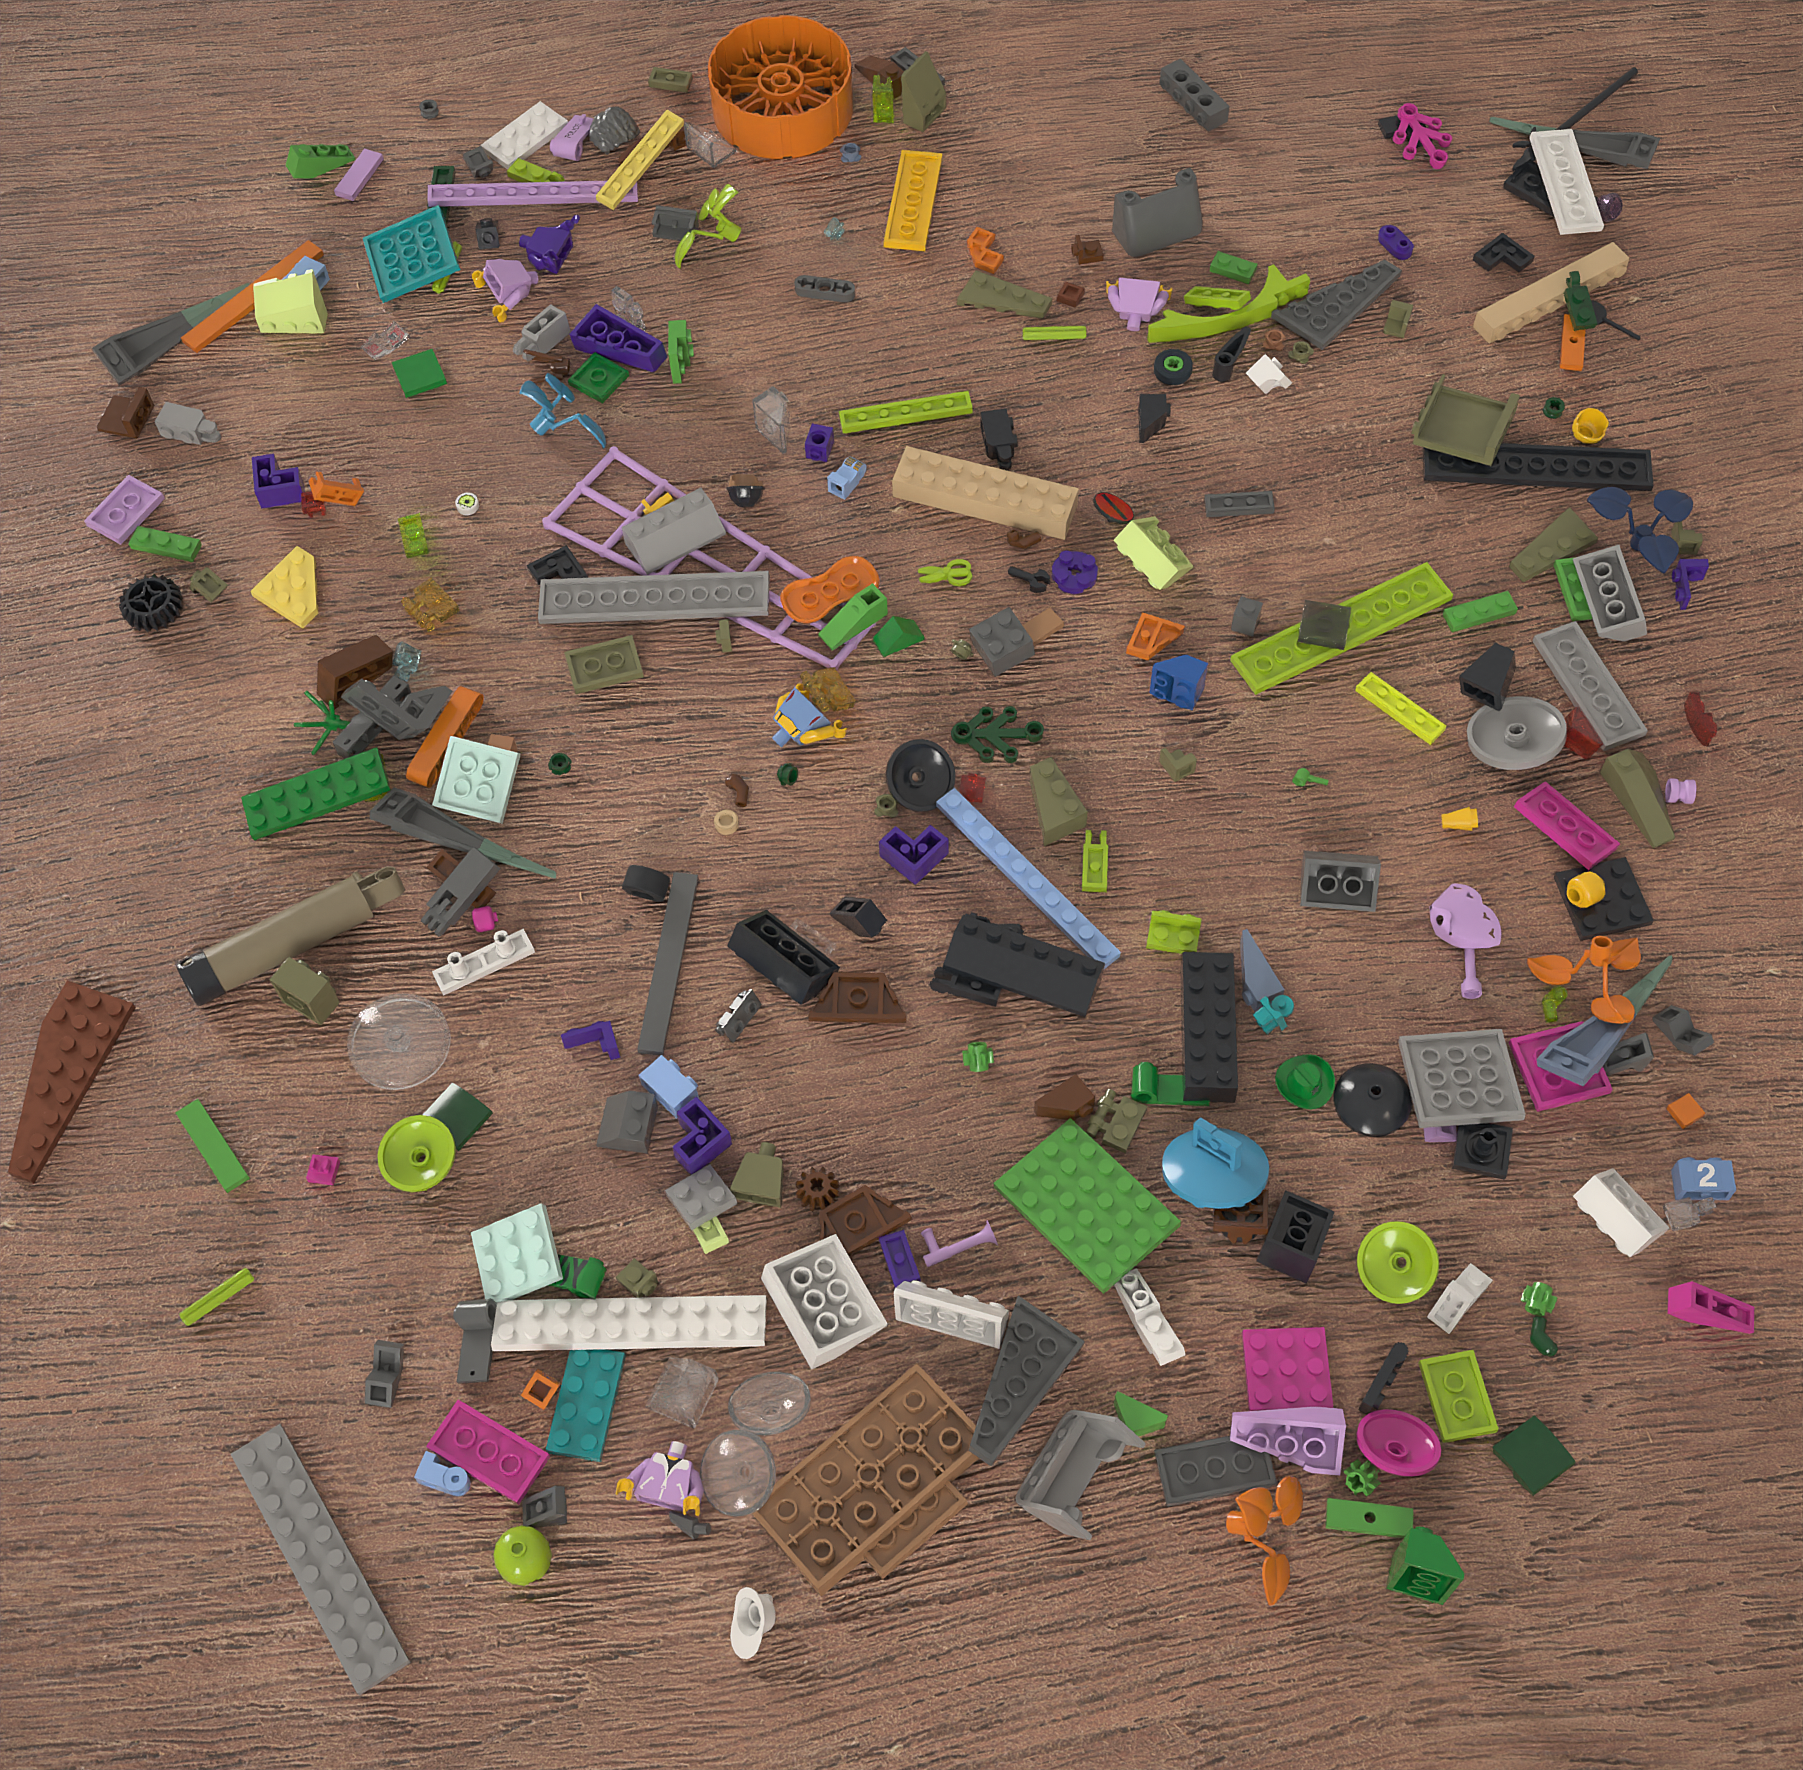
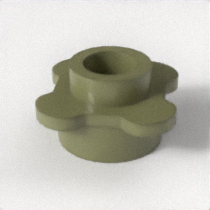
[1288,341,1314,364]
[950,639,974,660]
[874,794,899,818]

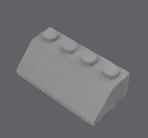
[622,488,726,575]
[1573,545,1647,641]

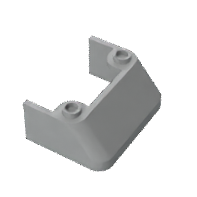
[1016,1410,1146,1541]

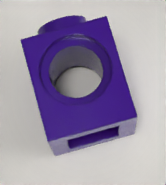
[805,423,834,462]

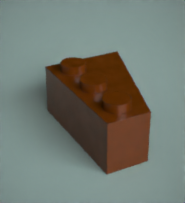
[317,635,393,709]

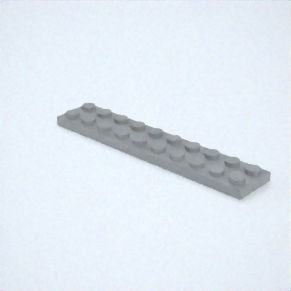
[538,571,770,624]
[231,1424,411,1696]

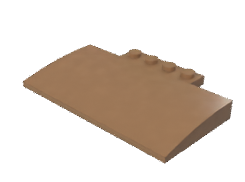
[748,1363,979,1597]

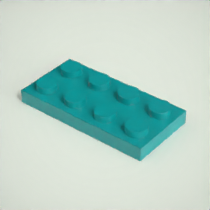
[546,1349,626,1462]

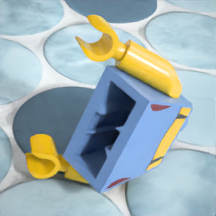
[772,683,847,747]

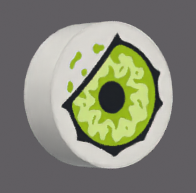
[455,493,479,515]

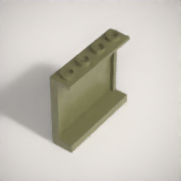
[1411,374,1520,466]

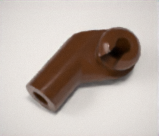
[1007,530,1042,549]
[725,774,749,807]

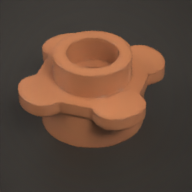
[1262,329,1286,351]

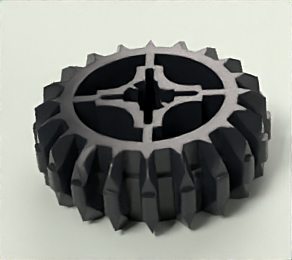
[119,574,183,633]

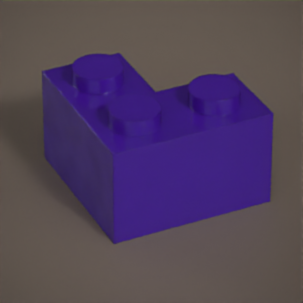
[252,453,306,509]
[879,825,949,885]
[672,1096,732,1175]

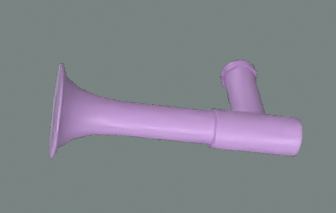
[921,1220,998,1267]

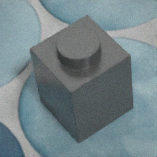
[1231,596,1263,637]

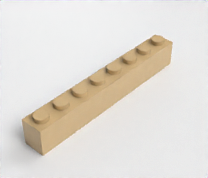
[1473,242,1630,344]

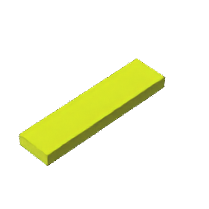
[1355,672,1446,745]

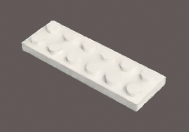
[1530,129,1604,235]

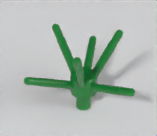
[293,691,350,755]

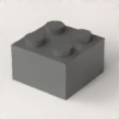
[969,607,1035,677]

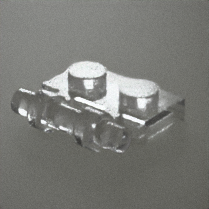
[611,286,646,332]

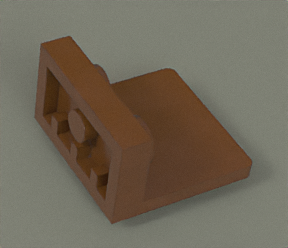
[96,387,155,439]

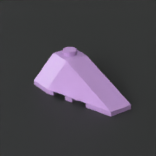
[1230,1407,1346,1476]

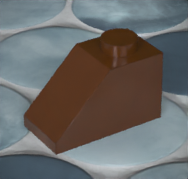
[1034,1074,1095,1121]

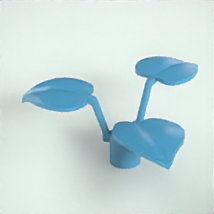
[519,373,606,449]

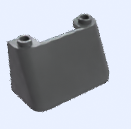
[1112,167,1203,257]

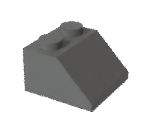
[596,1091,658,1154]

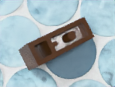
[855,55,904,101]

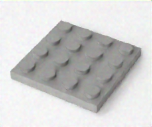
[1398,1029,1526,1128]

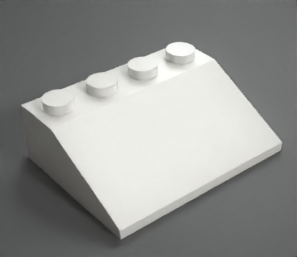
[761,1234,887,1370]
[894,1281,1009,1349]

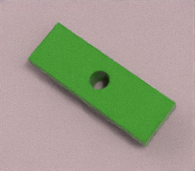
[1325,1498,1413,1538]

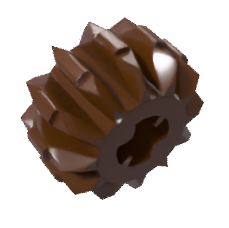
[795,1167,840,1212]

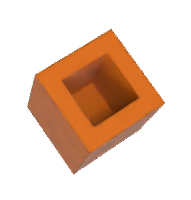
[520,1369,561,1410]

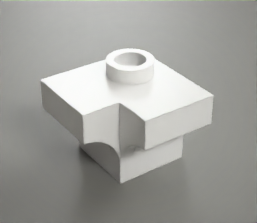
[1246,354,1292,394]

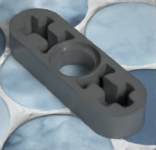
[794,275,855,303]

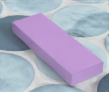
[334,148,384,201]

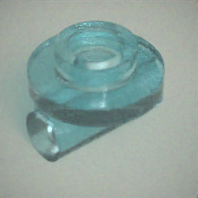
[824,217,845,241]

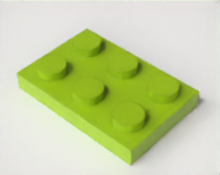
[1418,1350,1499,1443]

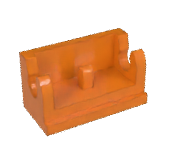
[308,471,364,506]

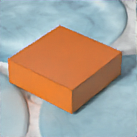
[1666,1093,1706,1129]

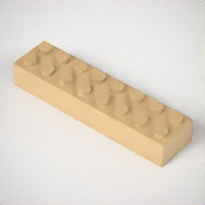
[892,446,1079,540]

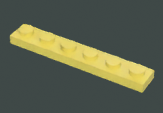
[596,110,684,210]

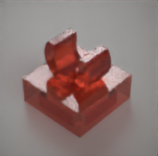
[301,491,326,518]
[959,773,986,803]

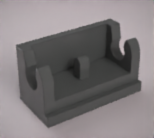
[652,205,699,242]

